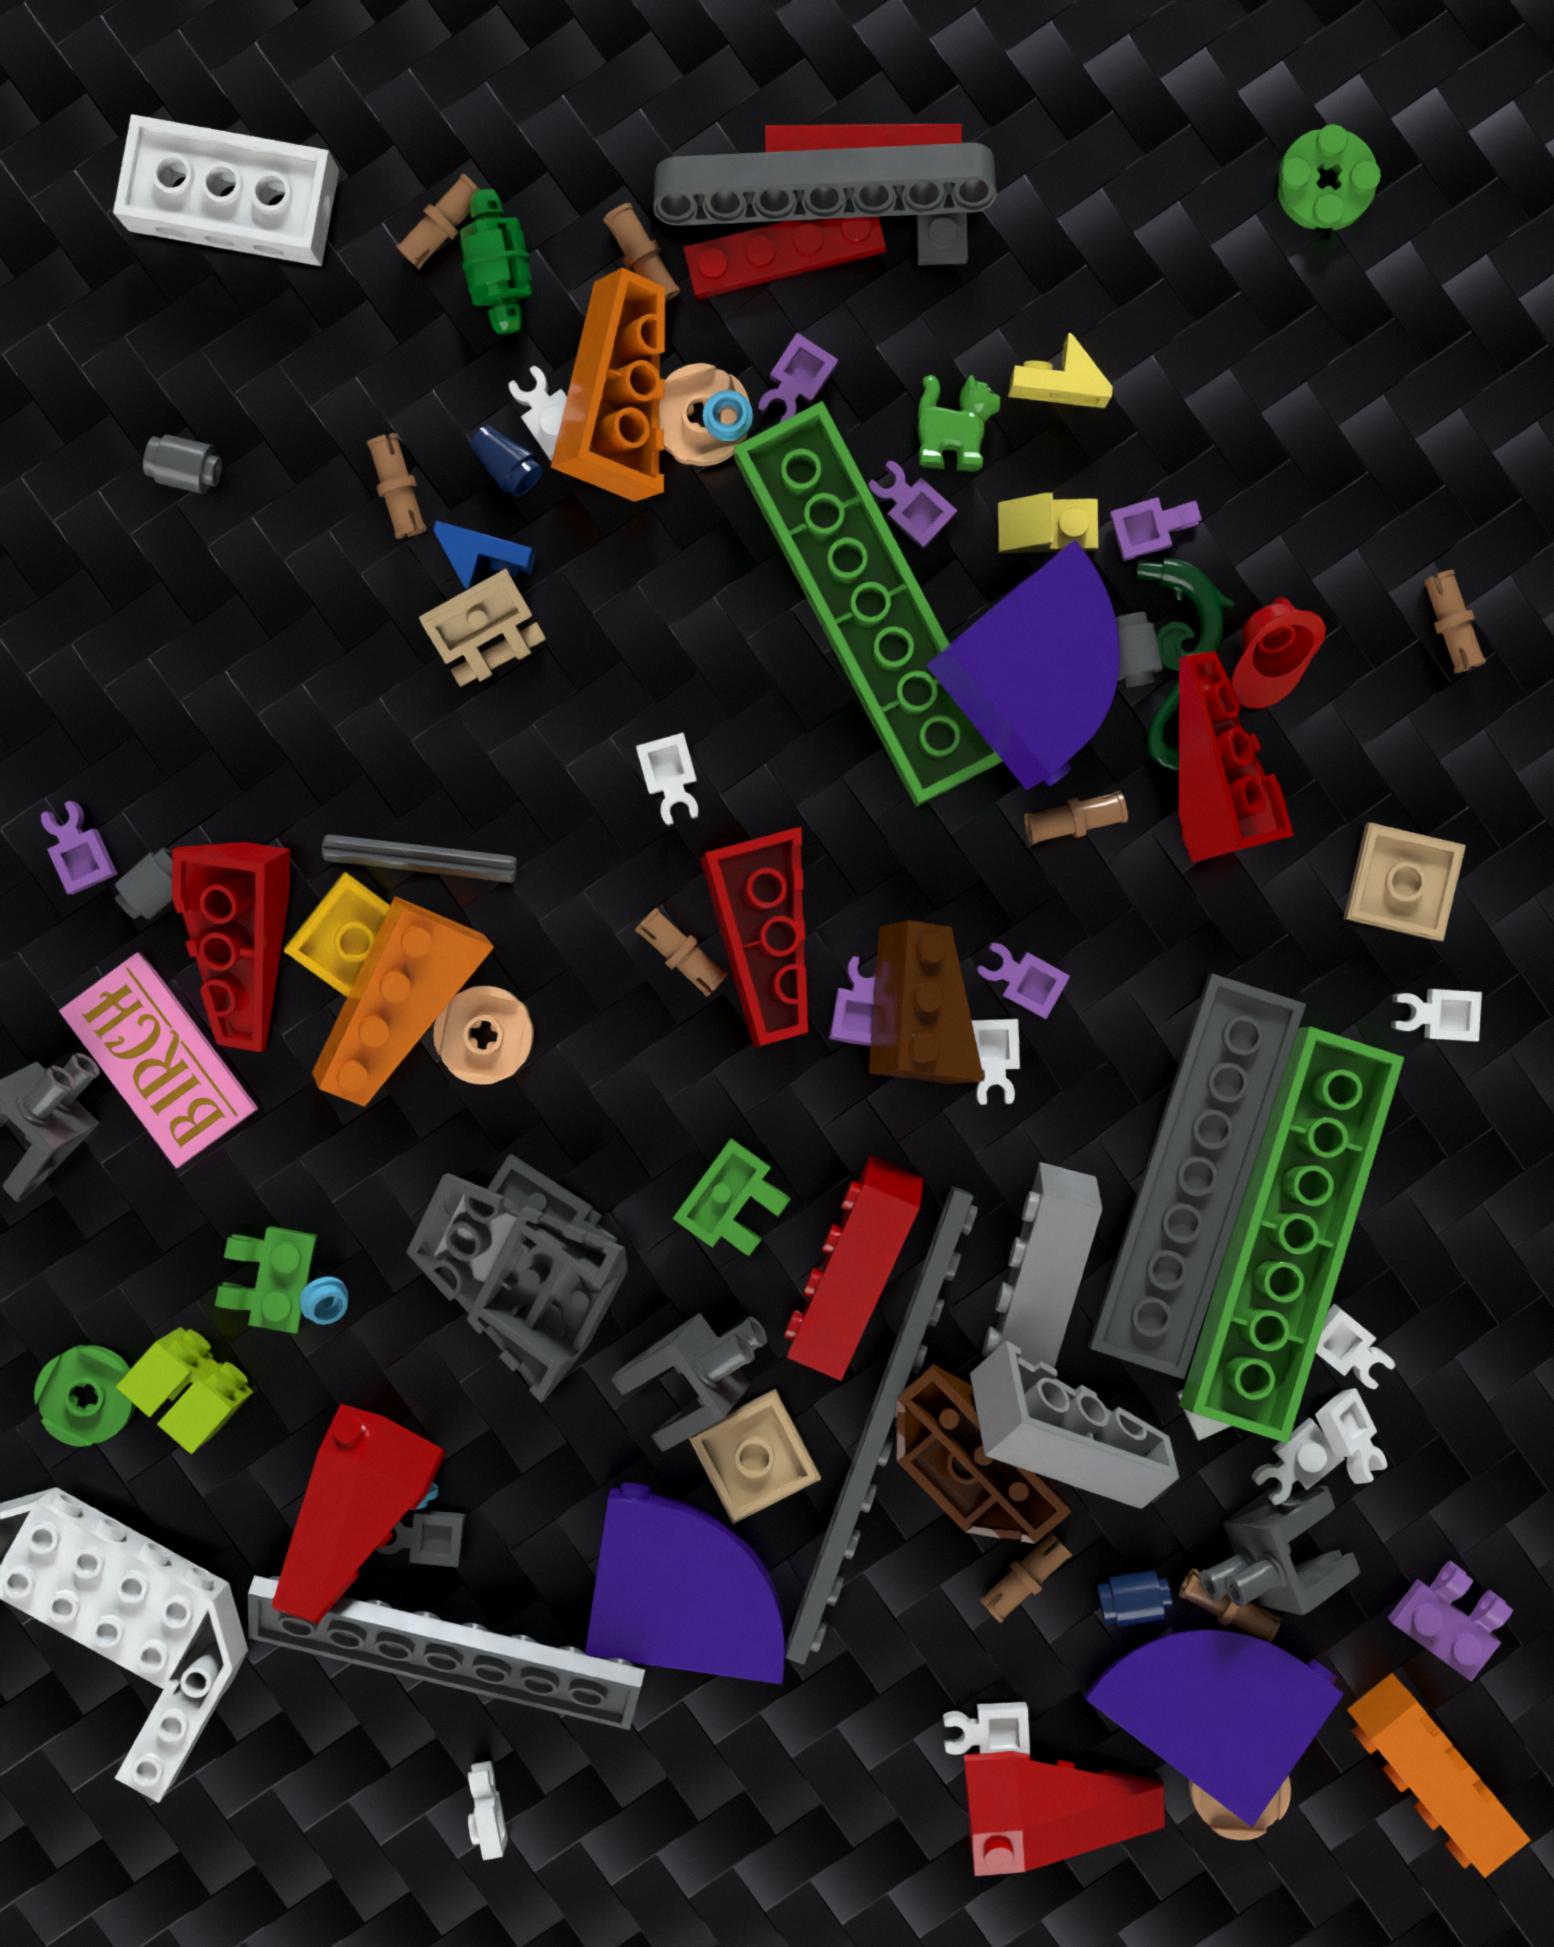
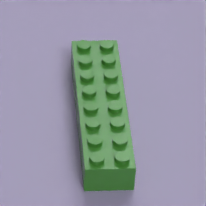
[734,401,1003,807]
[1179,1027,1404,1443]

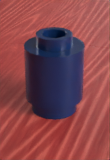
[1097,1570,1172,1628]

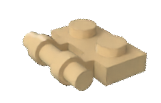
[419,569,546,687]

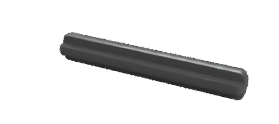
[322,835,517,883]

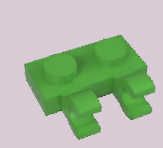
[673,1138,791,1256]
[215,1226,318,1334]

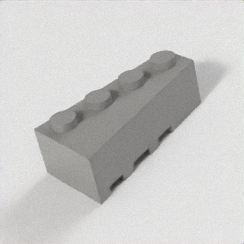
[982,1162,1102,1368]
[970,1340,1180,1509]

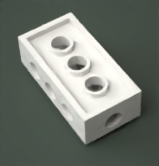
[113,114,339,266]

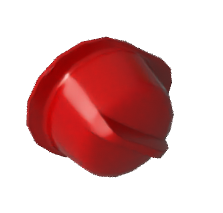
[1231,597,1326,708]

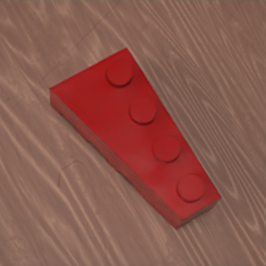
[700,827,808,1047]
[783,1154,924,1381]

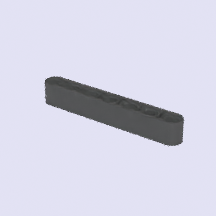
[653,143,997,226]

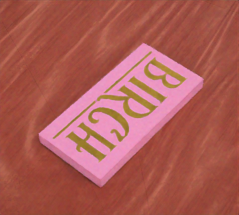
[59,952,258,1168]

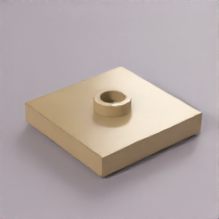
[1343,823,1466,941]
[689,1389,821,1524]

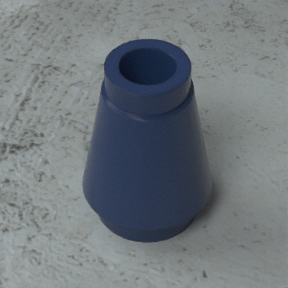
[470,425,542,497]

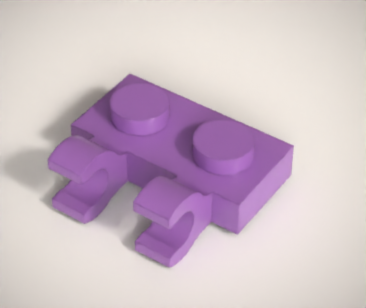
[1388,1560,1513,1681]

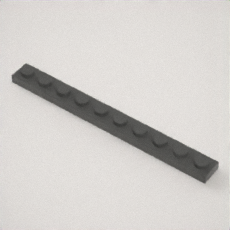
[786,1186,978,1665]

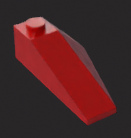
[1179,651,1294,863]
[172,842,290,1052]
[271,1404,446,1624]
[964,1751,1165,1876]

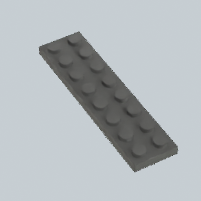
[1088,973,1306,1379]
[248,1575,645,1730]

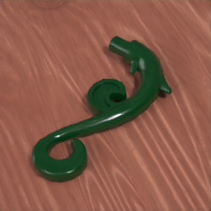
[1135,556,1234,770]

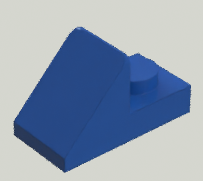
[433,521,537,590]

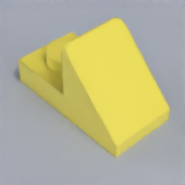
[1008,333,1113,408]
[998,493,1098,553]

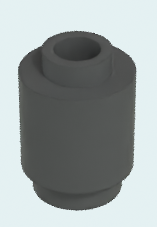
[143,434,222,494]
[1116,612,1163,688]
[115,847,172,920]

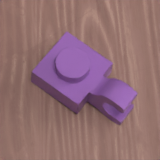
[1109,497,1202,562]

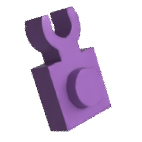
[759,333,838,423]
[868,461,957,550]
[41,801,118,895]
[976,943,1070,1019]
[829,956,876,1047]

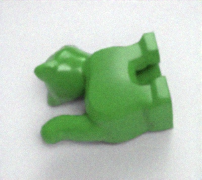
[917,375,1000,471]

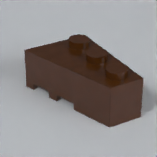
[869,920,984,1084]

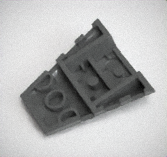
[406,1173,628,1403]

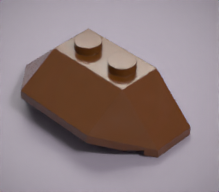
[896,1364,1072,1544]

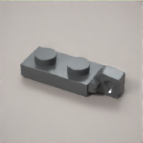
[487,1154,617,1243]

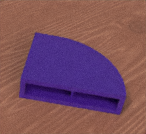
[926,540,1120,790]
[585,1483,785,1684]
[1083,1629,1344,1828]

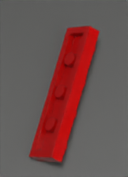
[765,124,962,152]
[683,217,886,300]

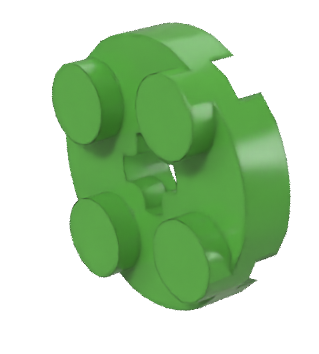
[1278,124,1381,230]
[34,1345,136,1447]

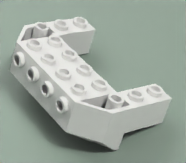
[0,1487,248,1803]

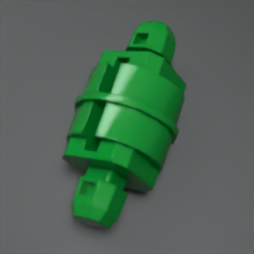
[460,189,532,334]

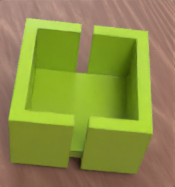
[116,1327,253,1454]

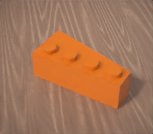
[551,267,665,502]
[312,896,494,1107]
[1347,1673,1531,1878]

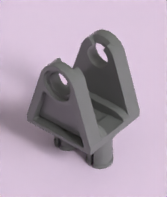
[0,1053,100,1202]
[610,1313,767,1451]
[1199,1485,1360,1615]

